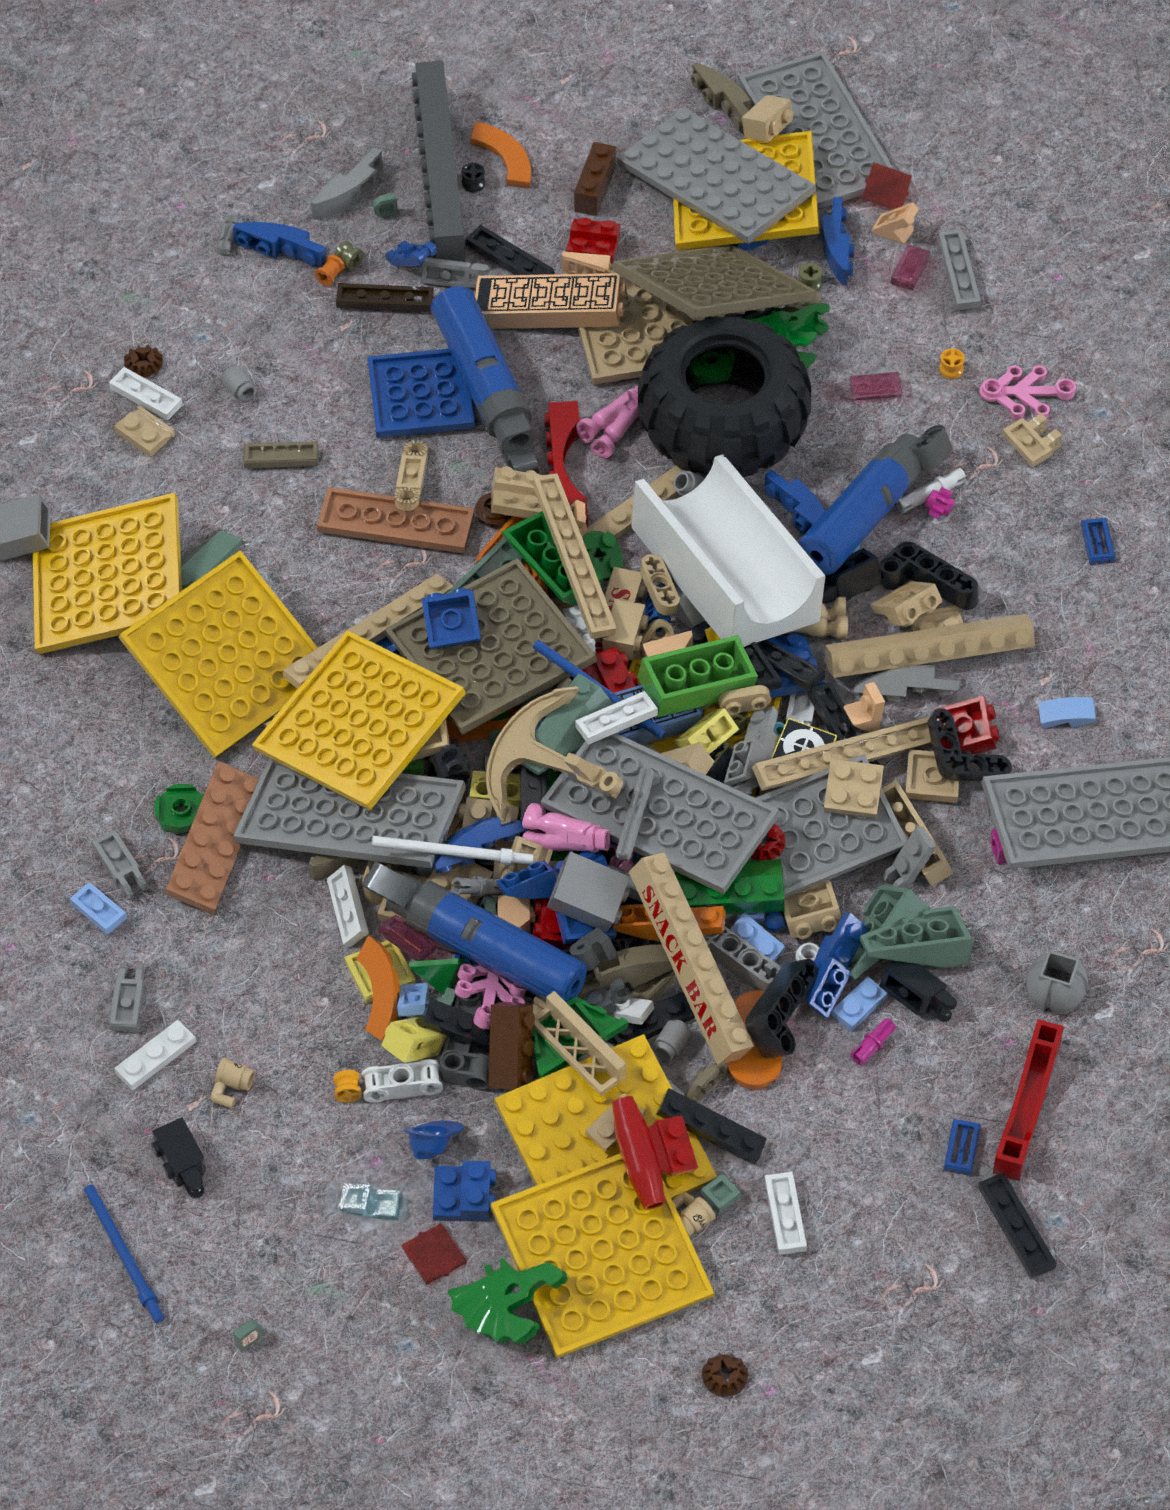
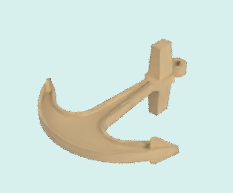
[486,686,623,822]

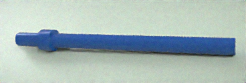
[532,639,666,739]
[84,1184,165,1324]

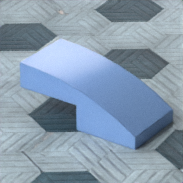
[1038,697,1097,729]

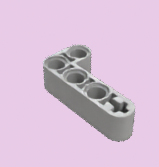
[703,925,781,991]

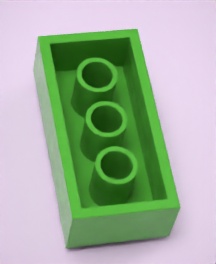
[637,635,758,718]

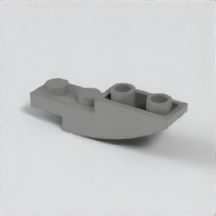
[311,147,383,220]
[854,665,960,701]
[724,706,779,786]

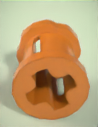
[315,254,346,286]

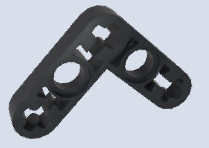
[928,708,1012,781]

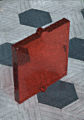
[862,162,912,210]
[401,1223,467,1285]

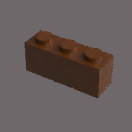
[574,142,616,216]
[488,1002,535,1090]

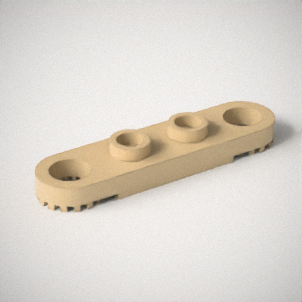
[394,440,428,511]

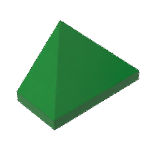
[409,958,469,995]

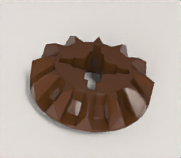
[124,344,163,378]
[475,493,512,527]
[702,1352,748,1397]

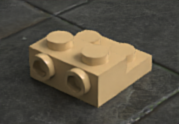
[491,466,543,518]
[871,581,943,627]
[456,797,519,850]
[783,880,841,939]

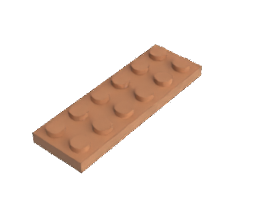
[317,487,475,554]
[163,761,259,914]

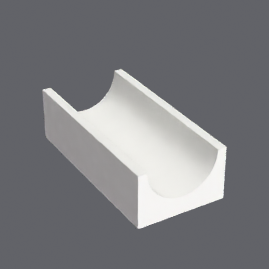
[631,455,825,647]

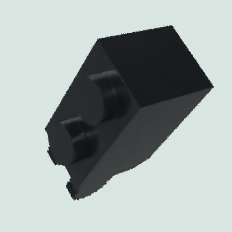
[822,548,882,604]
[427,744,471,786]
[879,961,957,1022]
[151,1117,206,1199]

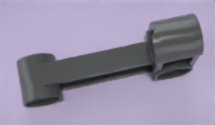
[440,980,489,1090]

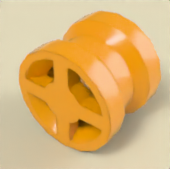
[939,348,965,379]
[333,1070,362,1103]

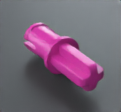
[850,1018,896,1066]

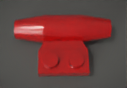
[612,1096,698,1210]

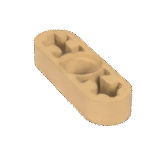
[640,554,680,616]

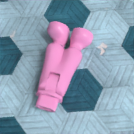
[576,385,639,458]
[522,803,610,853]

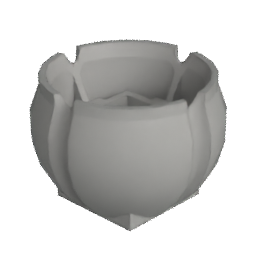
[1026,950,1089,1014]

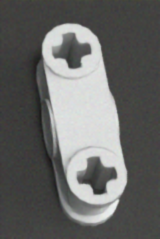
[361,1059,443,1103]

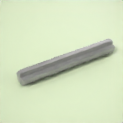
[616,767,654,861]

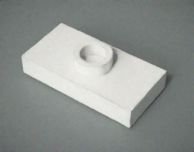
[608,997,654,1025]

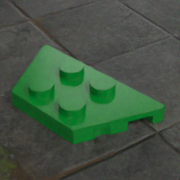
[532,996,628,1079]

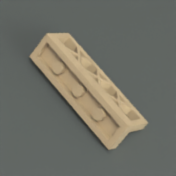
[533,991,626,1096]

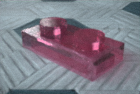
[890,244,930,291]
[849,372,902,401]
[378,914,437,961]

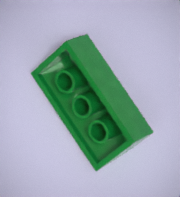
[502,511,604,606]
[674,859,785,915]

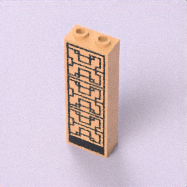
[475,273,627,329]

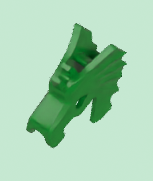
[743,303,830,368]
[448,1258,568,1345]

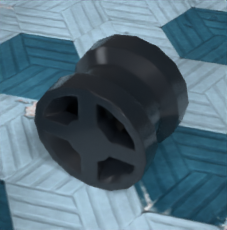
[461,162,485,193]

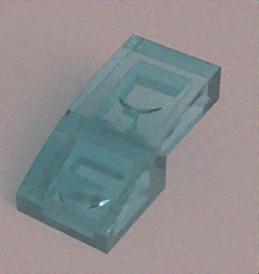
[339,1184,403,1220]

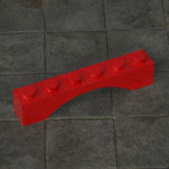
[544,401,588,527]
[993,1019,1064,1181]

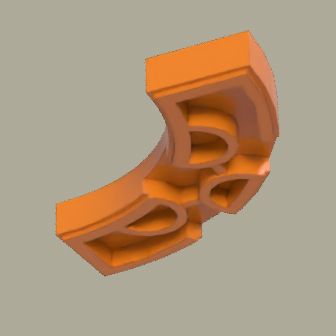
[470,122,531,188]
[356,935,400,1041]

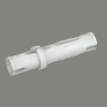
[896,468,967,514]

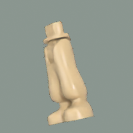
[791,597,848,640]

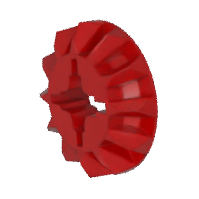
[751,824,786,861]

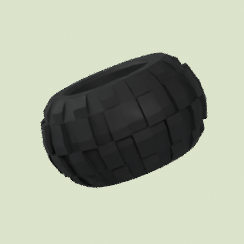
[638,315,811,477]

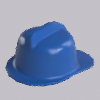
[404,1120,464,1159]

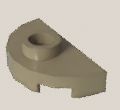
[686,1063,728,1103]

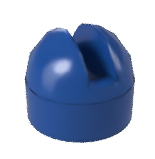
[764,911,786,932]

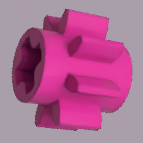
[924,487,955,519]

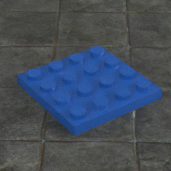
[367,349,475,438]

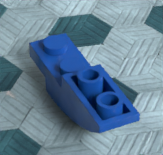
[822,197,854,286]
[233,222,326,268]
[764,470,825,533]
[425,817,528,874]
[496,851,608,899]
[806,913,868,1018]

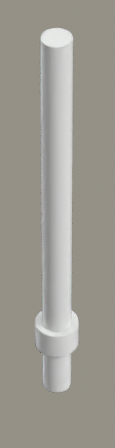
[371,836,533,865]

